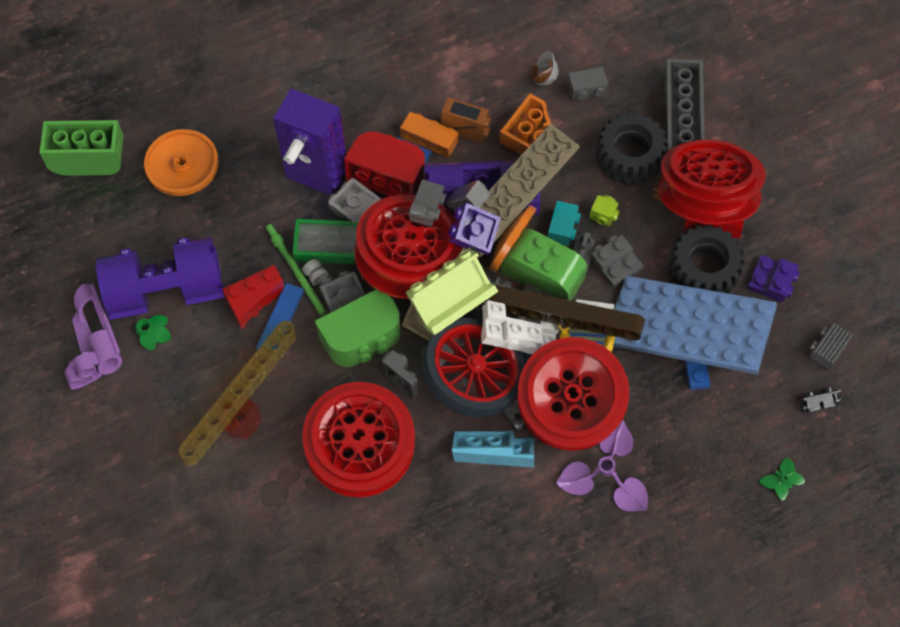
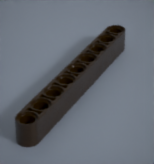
[476,285,646,341]

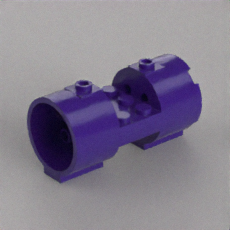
[424,160,540,216]
[96,236,224,320]

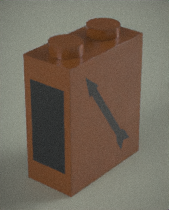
[441,97,491,144]

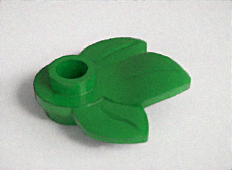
[135,315,171,351]

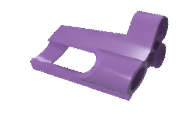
[64,284,122,389]

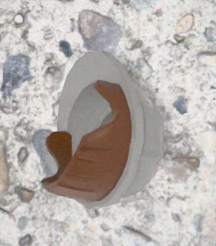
[529,51,559,85]

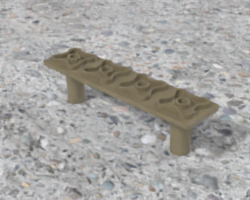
[471,124,579,256]

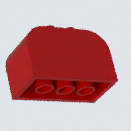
[344,131,425,197]

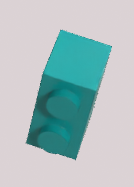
[548,201,581,246]

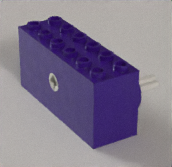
[273,89,346,196]

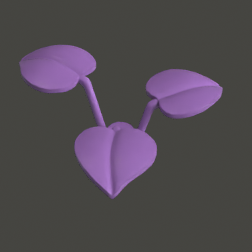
[557,420,648,512]

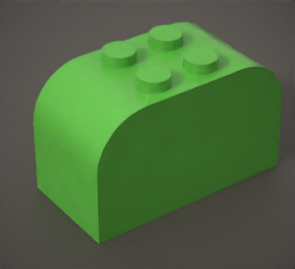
[40,120,123,176]
[501,229,587,301]
[315,289,401,367]

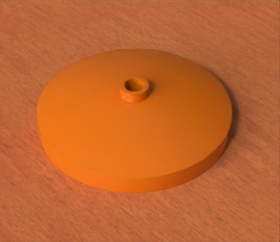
[144,129,219,196]
[489,205,537,273]

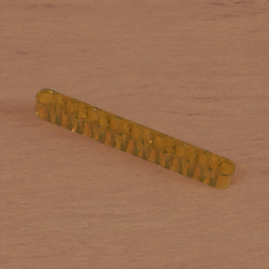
[179,321,296,465]

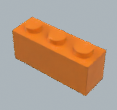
[400,112,458,158]

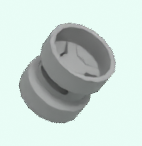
[302,259,328,286]

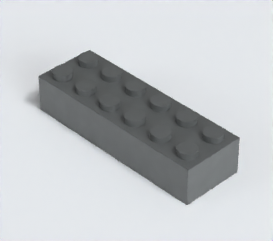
[664,59,705,152]

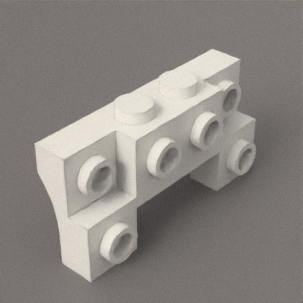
[481,300,559,354]

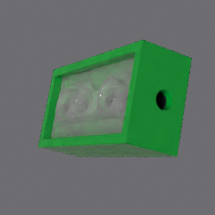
[293,219,359,265]

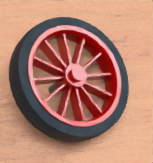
[422,318,525,417]

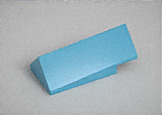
[452,431,534,468]

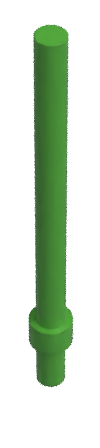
[266,224,327,316]

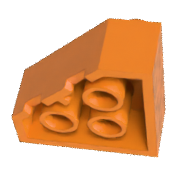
[500,93,551,155]

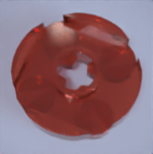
[221,398,262,439]

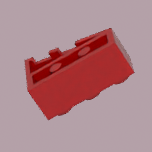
[222,265,284,329]

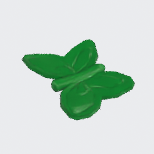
[760,458,805,501]

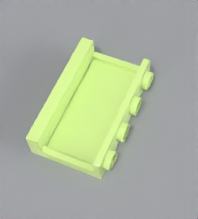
[406,249,498,335]

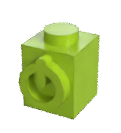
[589,195,620,227]

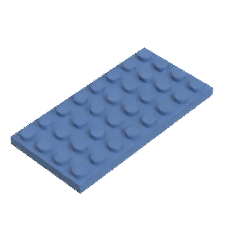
[614,276,777,375]

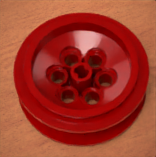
[658,140,766,225]
[354,194,463,299]
[517,337,629,451]
[303,382,415,498]

